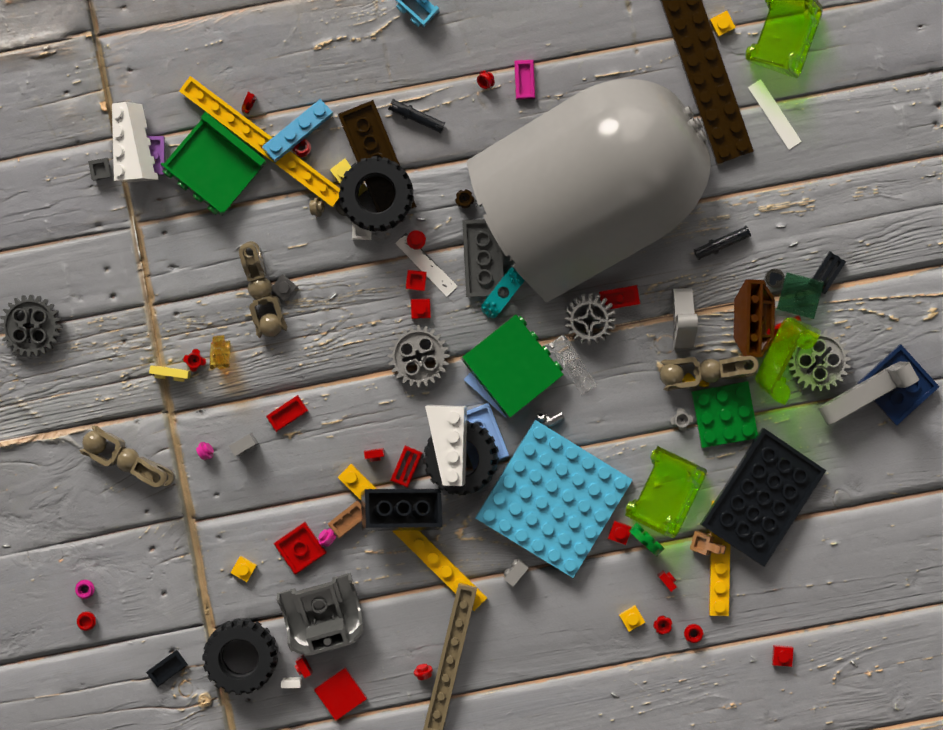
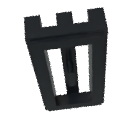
[808,251,846,294]

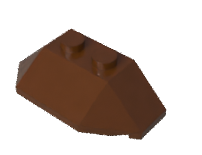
[733,279,775,357]

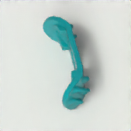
[481,267,525,318]

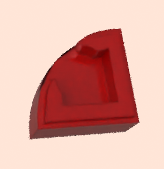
[242,91,257,114]

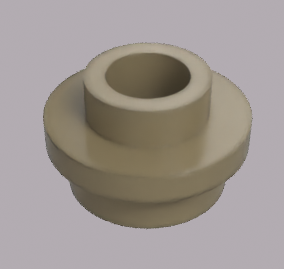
[309,198,325,217]

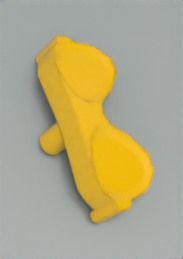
[682,373,710,387]

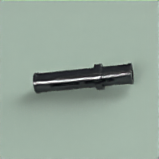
[388,99,446,134]
[694,226,751,260]

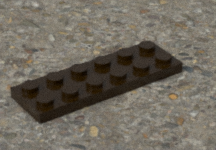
[338,100,417,213]

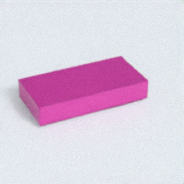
[514,60,535,100]

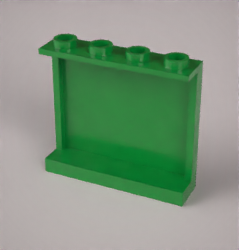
[161,112,266,216]
[460,315,564,418]

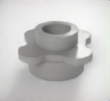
[670,408,693,431]

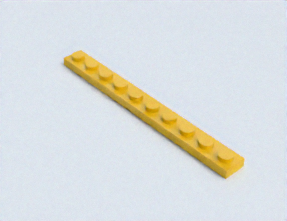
[179,76,340,207]
[338,463,487,611]

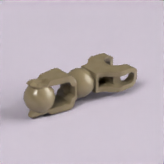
[239,241,288,338]
[660,356,759,391]
[79,426,174,487]

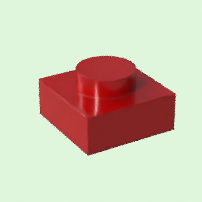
[406,270,427,291]
[411,299,431,319]
[364,448,385,462]
[607,520,631,545]
[657,570,677,592]
[772,645,794,667]
[295,655,313,678]

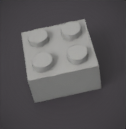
[229,433,258,457]
[503,558,529,587]

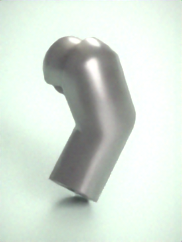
[536,411,565,427]

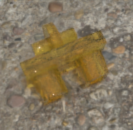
[210,335,231,370]

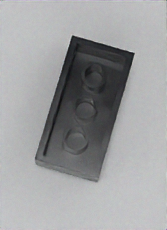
[361,489,442,531]

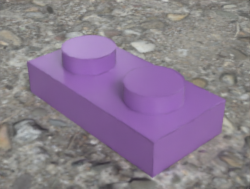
[147,136,166,175]

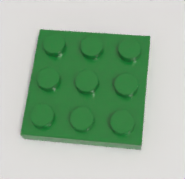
[691,381,758,448]

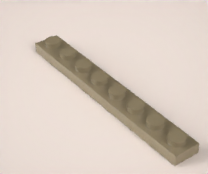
[423,583,478,730]

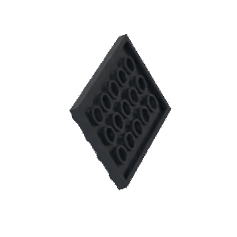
[700,428,827,567]

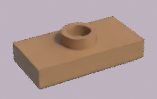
[328,500,362,539]

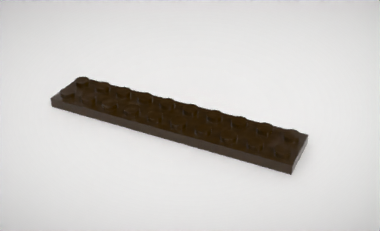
[660,0,754,164]

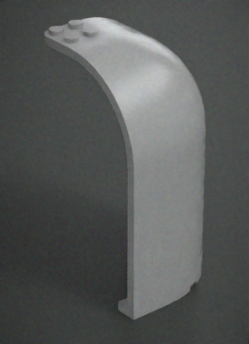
[466,79,711,303]

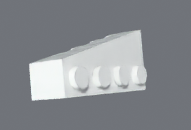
[112,102,159,182]
[425,405,467,486]

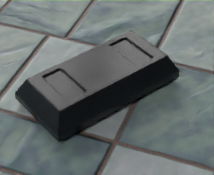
[146,650,188,687]

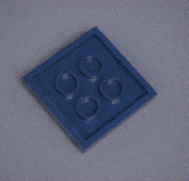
[857,344,940,425]

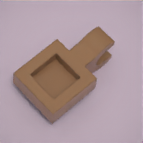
[690,531,726,555]

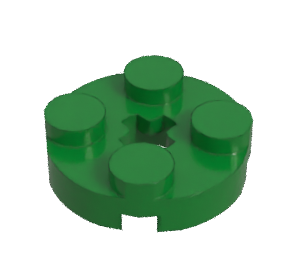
[629,522,665,557]

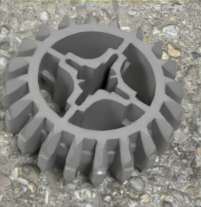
[564,293,617,345]

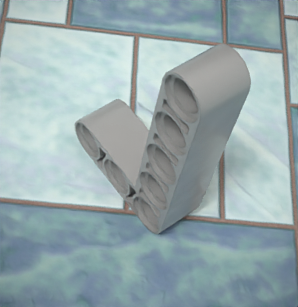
[818,361,919,425]

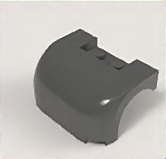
[277,573,363,656]

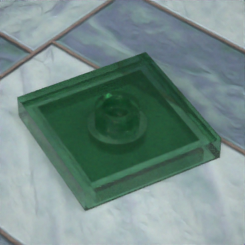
[777,272,824,319]

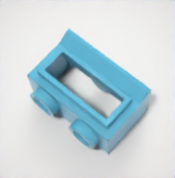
[395,0,440,27]

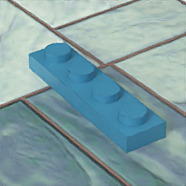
[262,99,333,162]

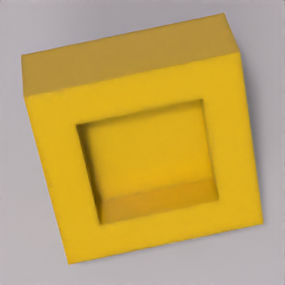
[709,11,736,37]
[230,556,257,582]
[619,605,646,632]

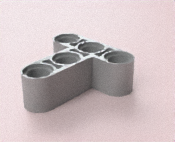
[672,288,698,349]

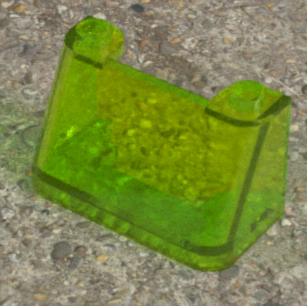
[746,0,823,78]
[755,317,821,405]
[625,446,707,538]

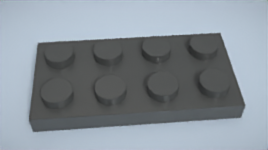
[462,219,505,297]

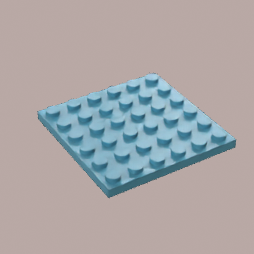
[475,420,632,578]

